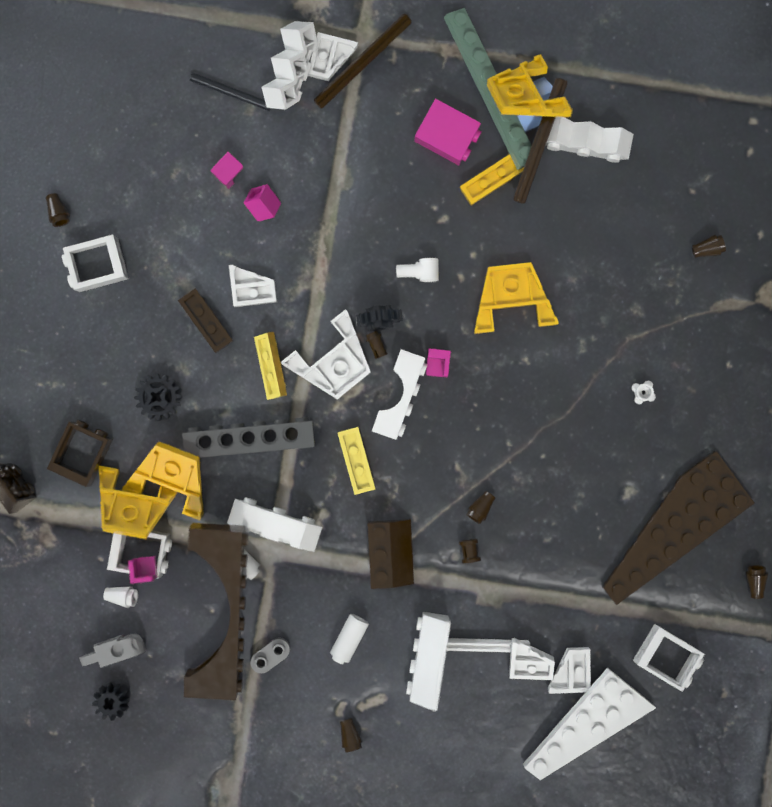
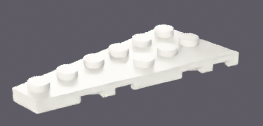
[523,667,656,780]

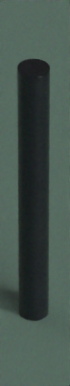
[190,73,271,111]

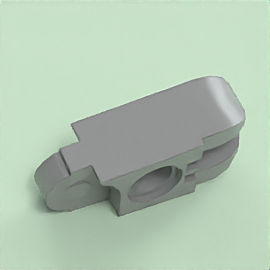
[79,634,146,668]

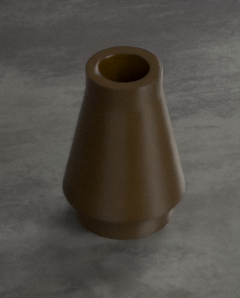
[46,193,70,227]
[692,235,726,258]
[466,491,496,524]
[746,565,768,599]
[340,718,363,753]

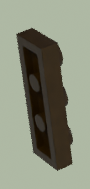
[178,288,233,353]

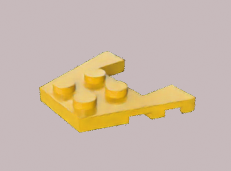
[487,55,572,117]
[474,262,559,334]
[122,441,203,520]
[99,466,178,539]

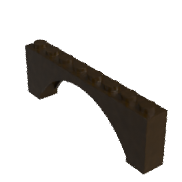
[184,523,249,700]

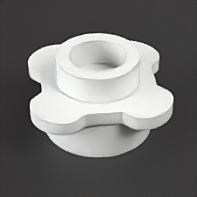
[632,381,656,404]

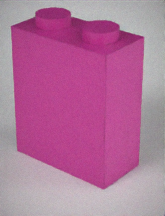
[414,98,482,165]

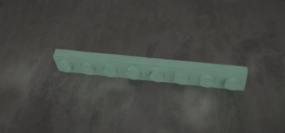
[444,8,532,170]

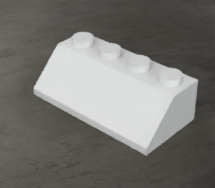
[406,612,450,711]

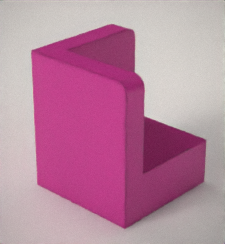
[210,152,243,189]
[244,184,281,221]
[426,349,451,378]
[128,556,158,583]

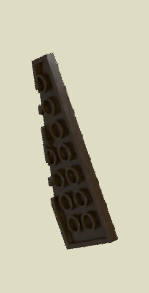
[602,451,755,605]

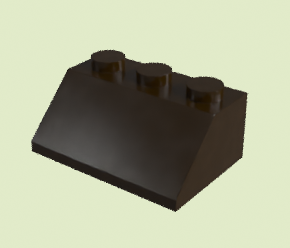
[368,519,414,589]

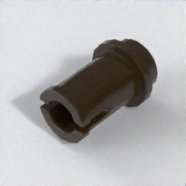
[366,330,388,359]

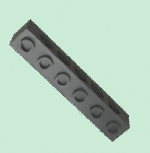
[182,417,316,458]

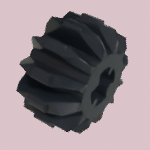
[92,682,130,721]

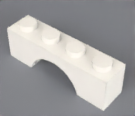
[372,349,428,439]

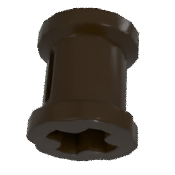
[459,539,481,564]

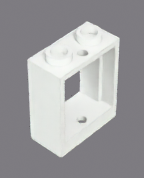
[62,235,129,292]
[107,531,172,579]
[633,624,704,692]

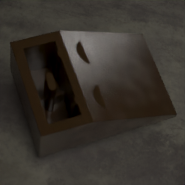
[0,463,37,514]

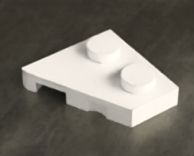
[308,32,358,81]
[229,265,277,307]
[509,638,555,680]
[548,647,591,694]

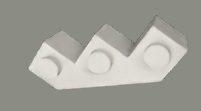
[262,21,318,109]
[546,117,634,163]
[227,497,322,552]

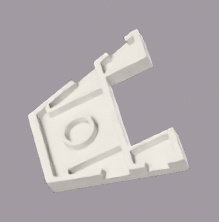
[281,309,371,400]

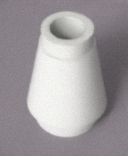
[104,587,138,608]

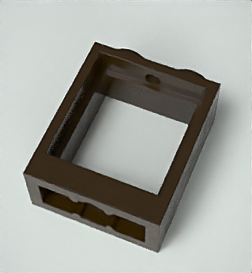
[47,419,113,487]

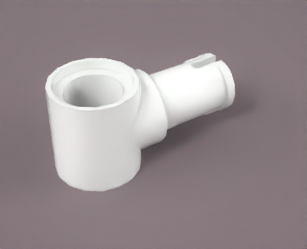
[396,258,439,282]

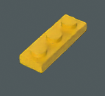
[460,154,524,206]

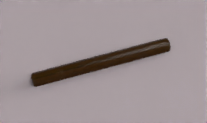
[314,13,411,109]
[513,78,568,204]

